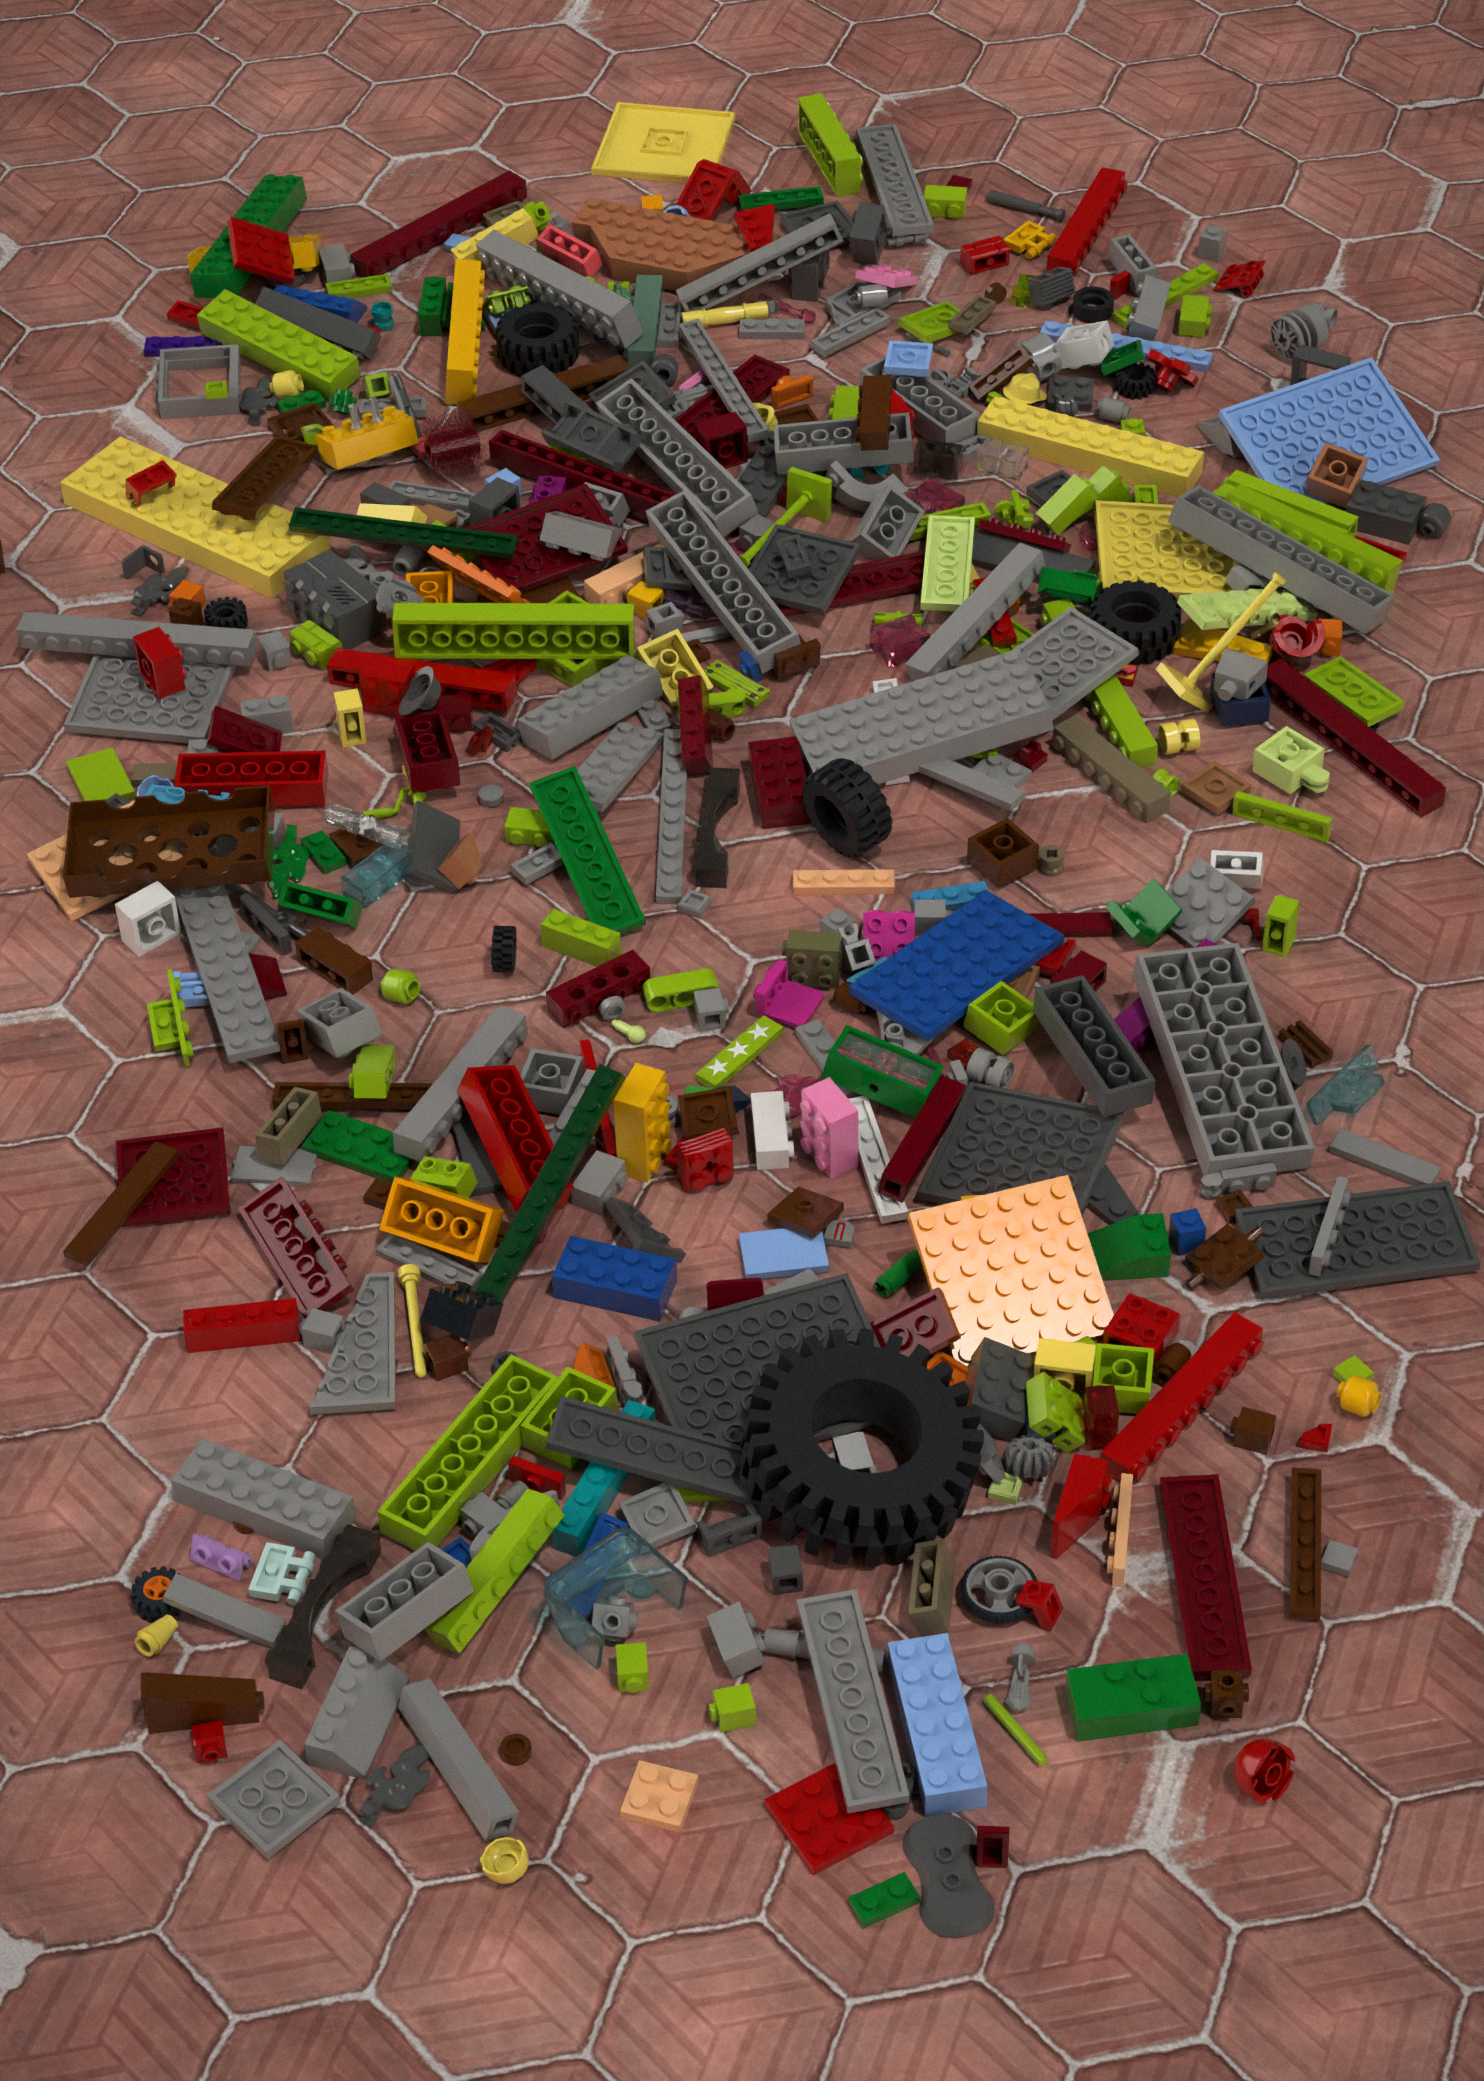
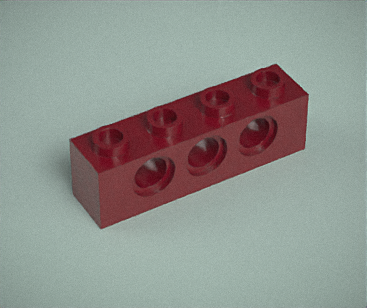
[546,949,651,1028]

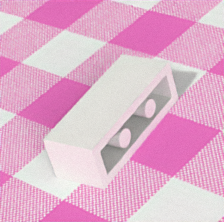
[751,1091,794,1170]

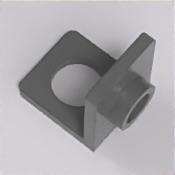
[122,545,165,579]

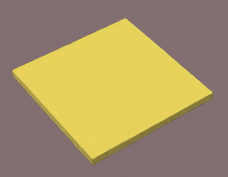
[591,102,736,183]

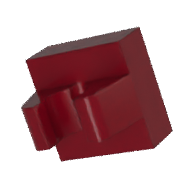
[1013,739,1048,772]

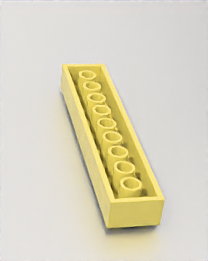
[977,396,1204,497]

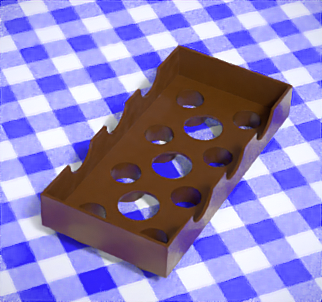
[63,785,275,898]

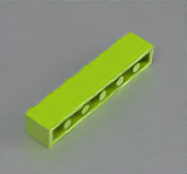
[424,1488,565,1654]

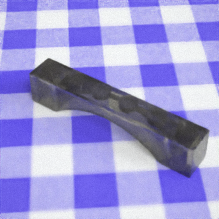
[692,767,740,888]
[265,1524,382,1690]

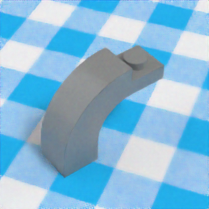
[826,460,909,513]

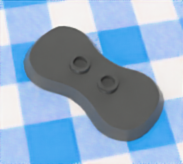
[903,1815,995,1938]

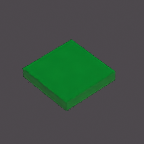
[1100,340,1145,375]

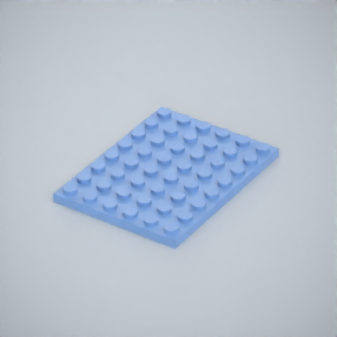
[1218,357,1440,505]

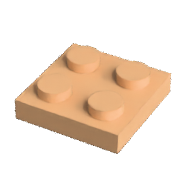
[620,1760,699,1833]

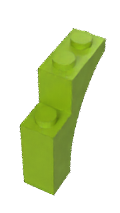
[1036,465,1134,535]

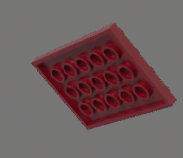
[464,483,628,593]

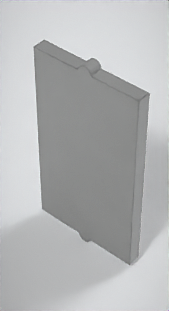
[231,1146,317,1186]

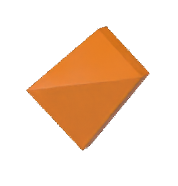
[573,1342,618,1393]

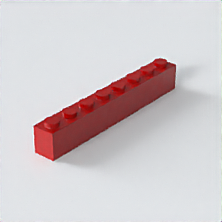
[1047,167,1128,274]
[326,648,517,711]
[1100,1312,1263,1483]

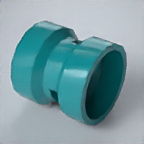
[371,302,394,332]

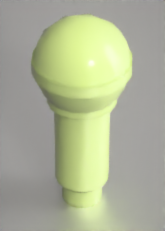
[611,1019,646,1043]

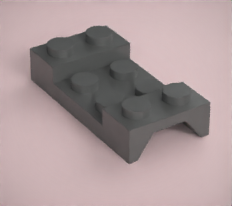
[541,399,642,473]

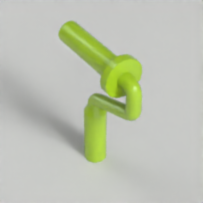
[363,787,426,819]

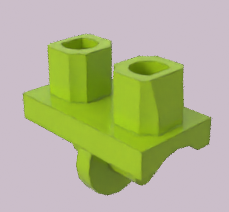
[994,489,1034,529]

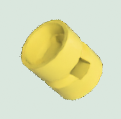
[1158,718,1200,755]

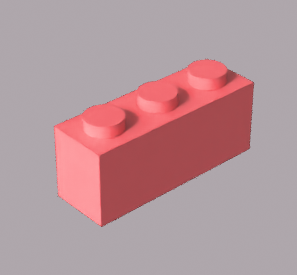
[537,224,603,277]

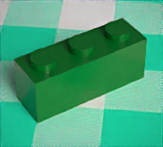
[418,276,447,336]
[277,881,363,929]

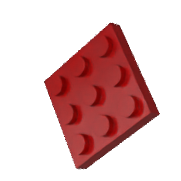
[227,217,295,285]
[764,1763,894,1876]

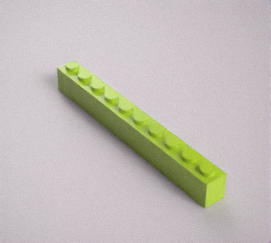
[1040,598,1158,768]

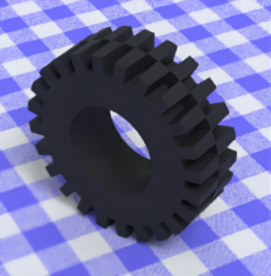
[740,1329,984,1567]

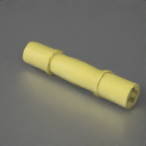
[681,301,769,328]

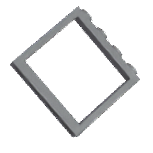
[154,344,241,419]

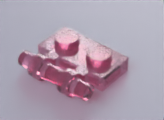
[906,478,965,514]

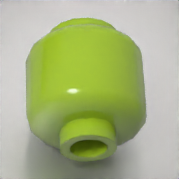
[381,969,420,1004]

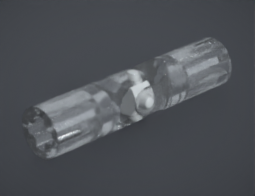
[324,803,412,851]

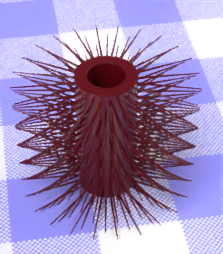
[418,407,487,484]

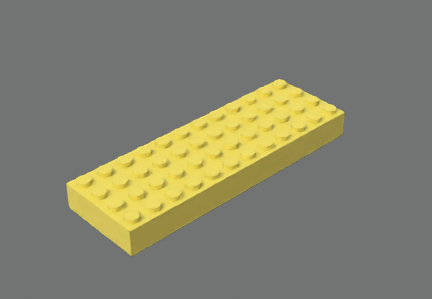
[60,436,331,599]

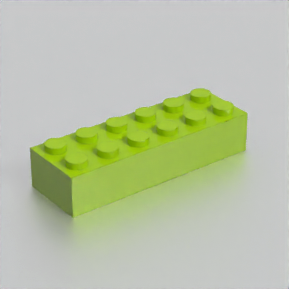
[798,93,863,197]

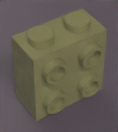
[782,930,841,988]

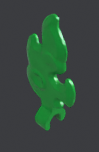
[268,824,309,899]

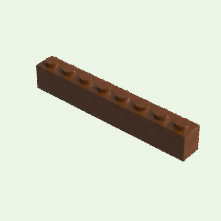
[458,355,630,432]

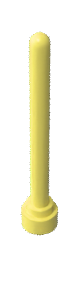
[398,1264,426,1378]

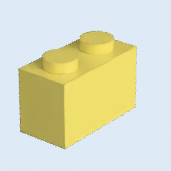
[334,688,367,748]

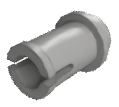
[495,1481,529,1510]

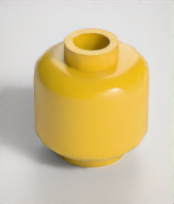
[1336,1375,1382,1417]

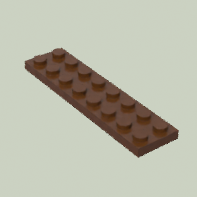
[212,436,318,520]

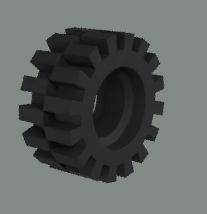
[1115,362,1156,400]
[204,597,248,629]
[491,925,517,973]

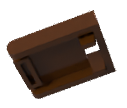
[267,403,334,442]

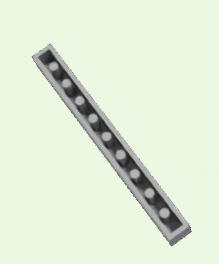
[17,612,257,666]

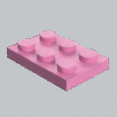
[855,263,918,288]

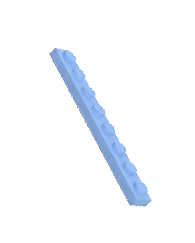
[1039,321,1213,372]

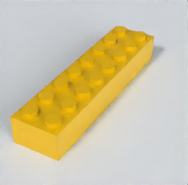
[445,259,485,405]

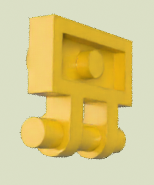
[1003,220,1057,260]

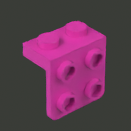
[863,910,915,961]
[753,959,824,1028]

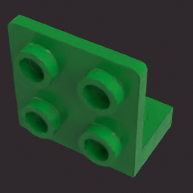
[1106,879,1183,948]

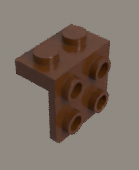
[771,635,821,680]

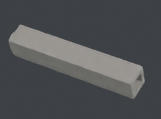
[398,1679,519,1841]

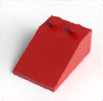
[1051,1453,1113,1559]

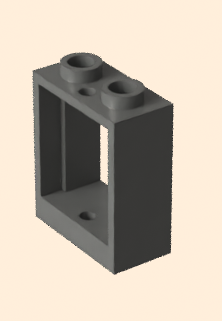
[1290,345,1351,385]

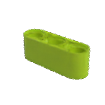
[642,968,722,1012]

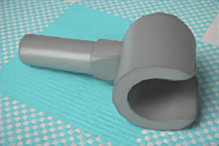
[754,299,779,313]

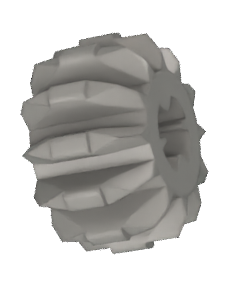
[1004,1435,1054,1480]

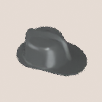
[398,666,442,716]

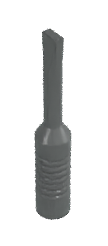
[905,331,950,356]

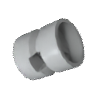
[966,1048,1015,1088]

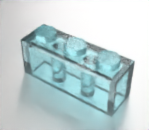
[341,837,411,908]

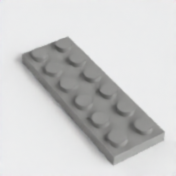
[577,722,664,812]

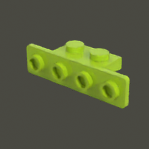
[147,969,194,1067]

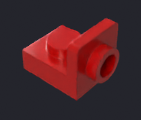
[1016,1580,1064,1631]
[192,1720,228,1763]

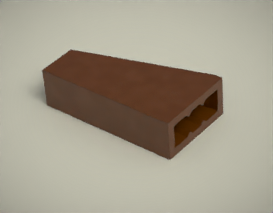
[141,1672,265,1734]

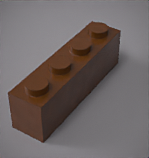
[856,375,892,451]

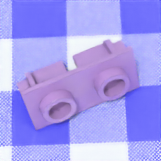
[190,1534,252,1581]

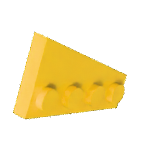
[1173,619,1272,662]

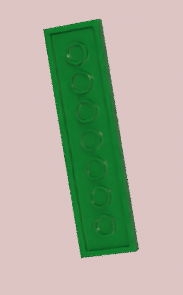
[529,766,646,935]

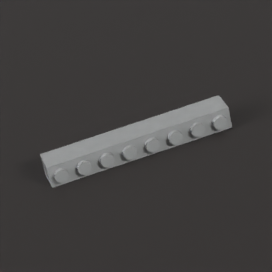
[676,213,843,312]
[905,543,1046,681]
[393,1006,528,1162]

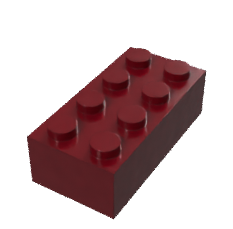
[394,710,461,793]
[748,736,812,829]

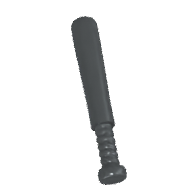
[987,190,1066,222]

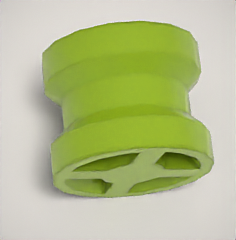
[1152,768,1181,798]

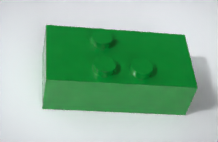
[1065,1653,1201,1742]

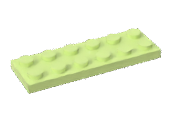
[920,515,975,612]

